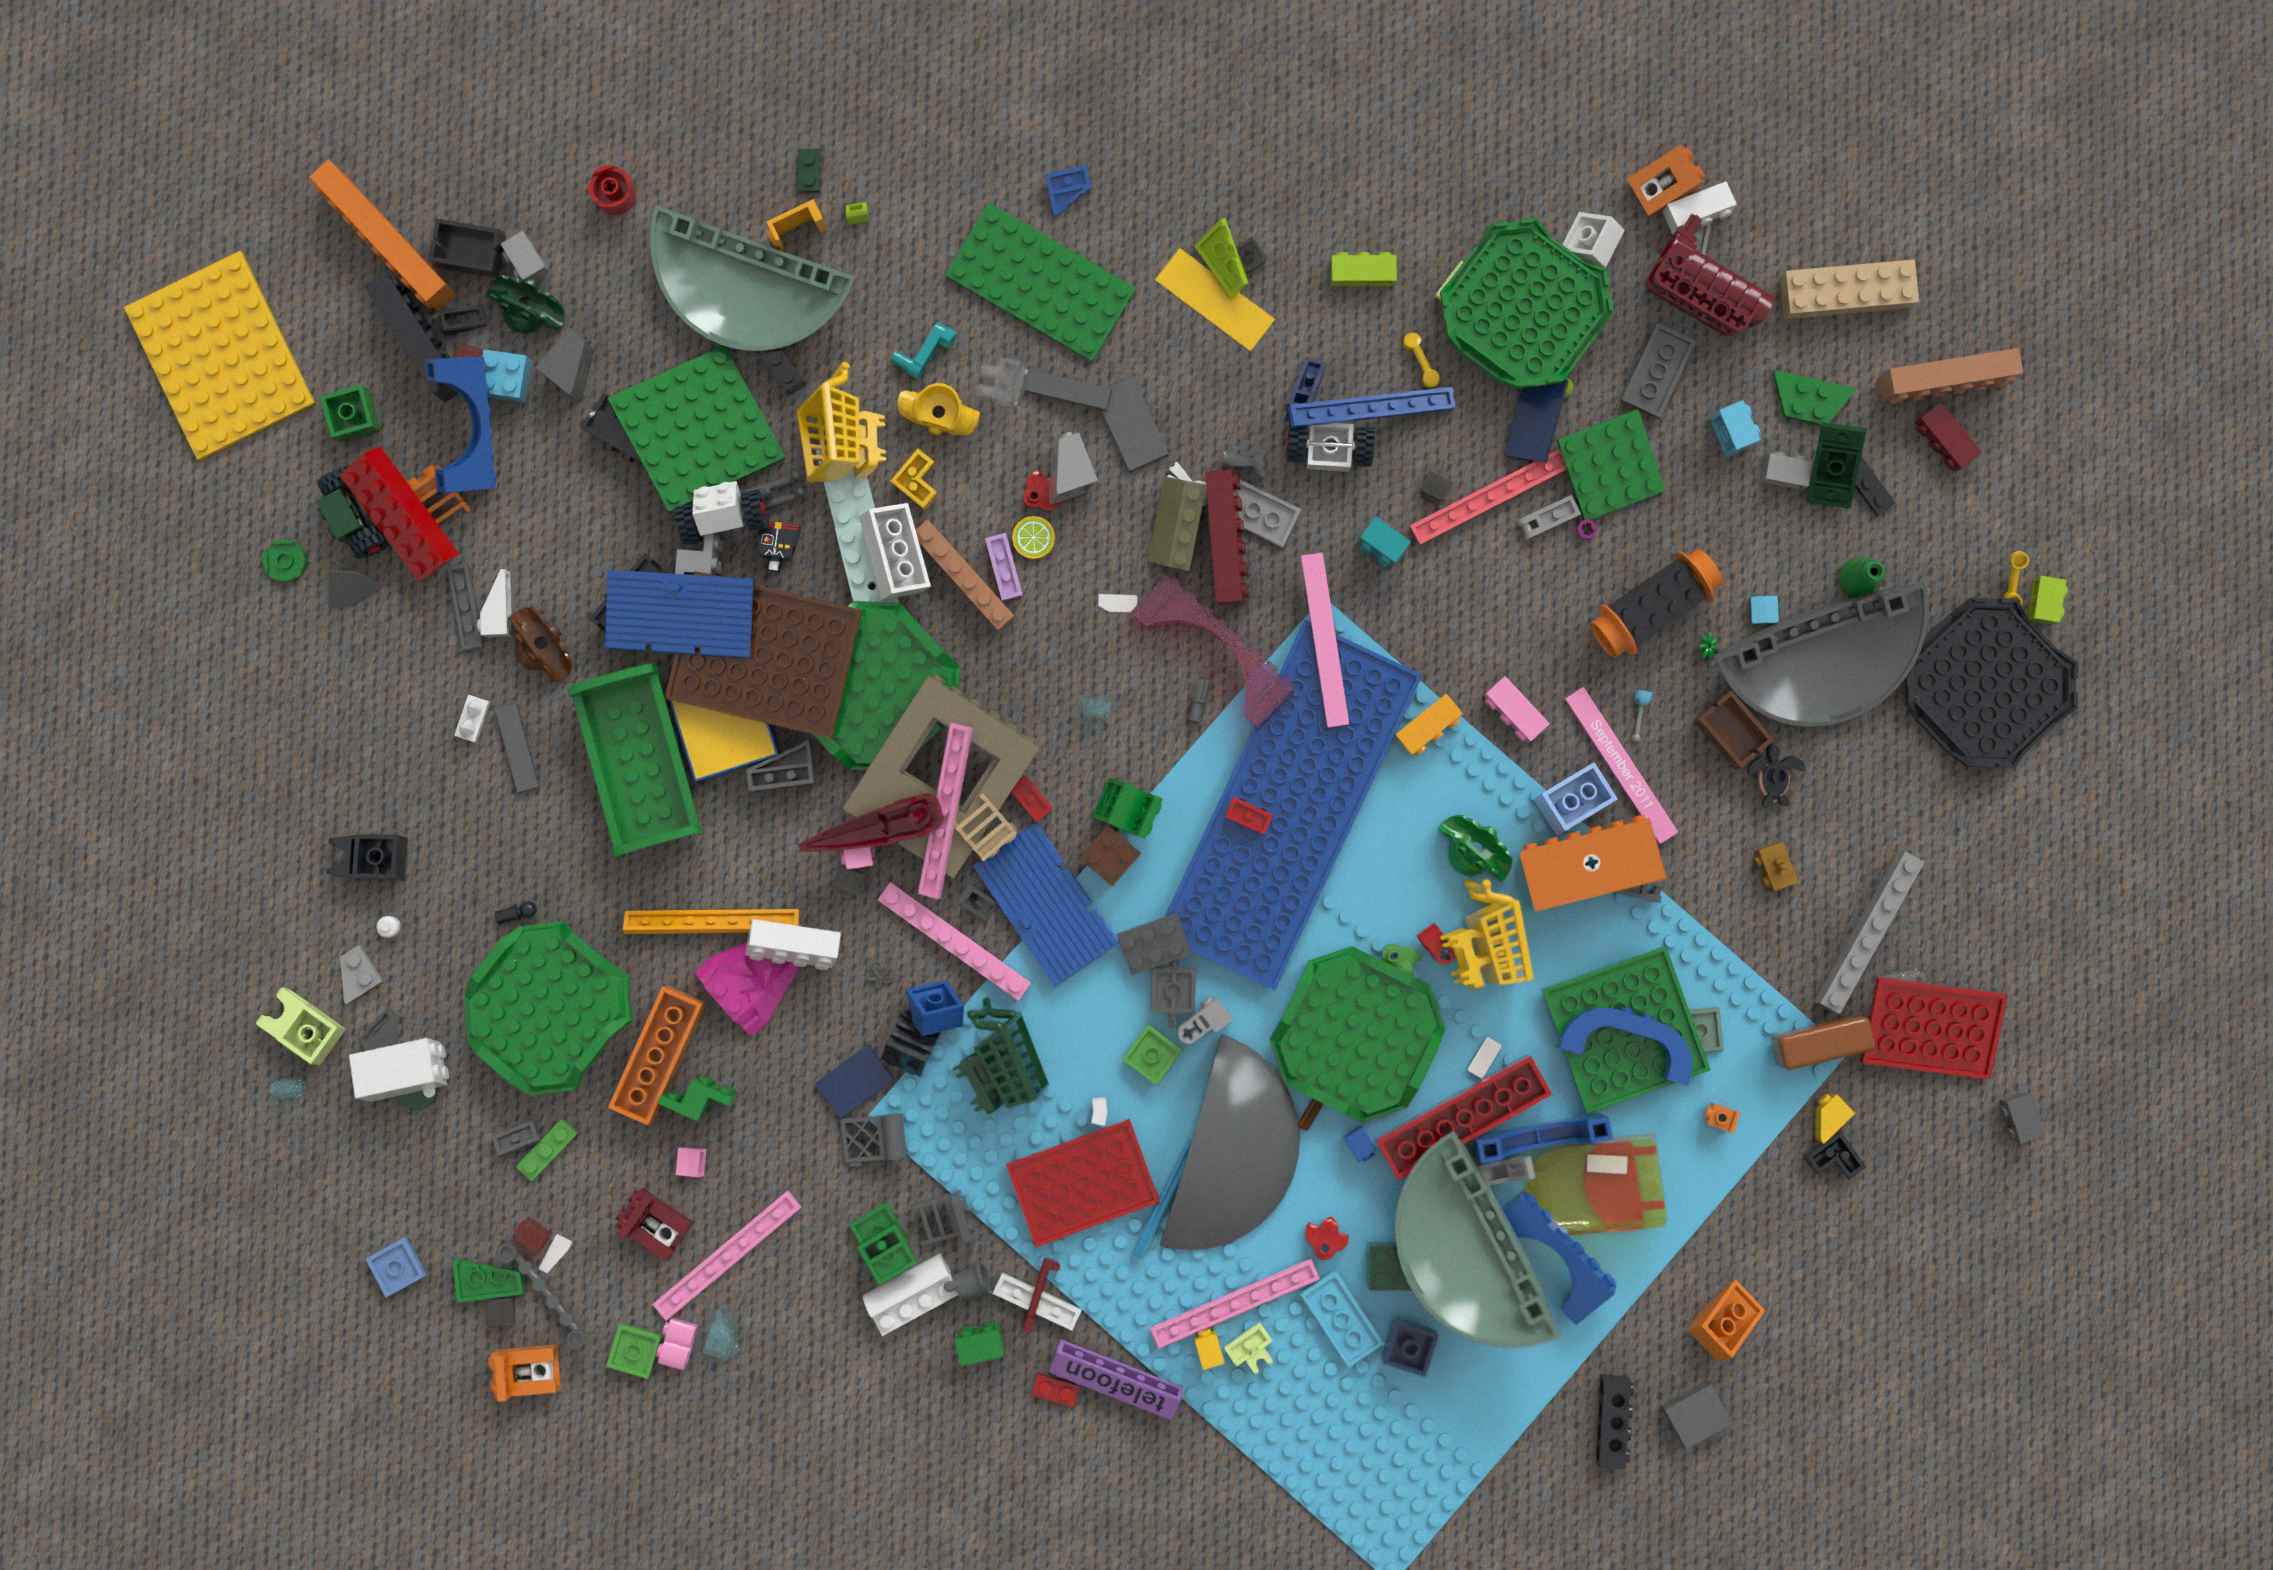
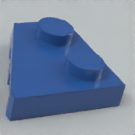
[1045,165,1091,216]

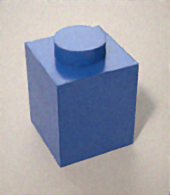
[1343,1125,1377,1162]

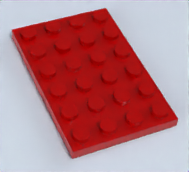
[1860,977,2008,1079]
[1006,1118,1160,1247]

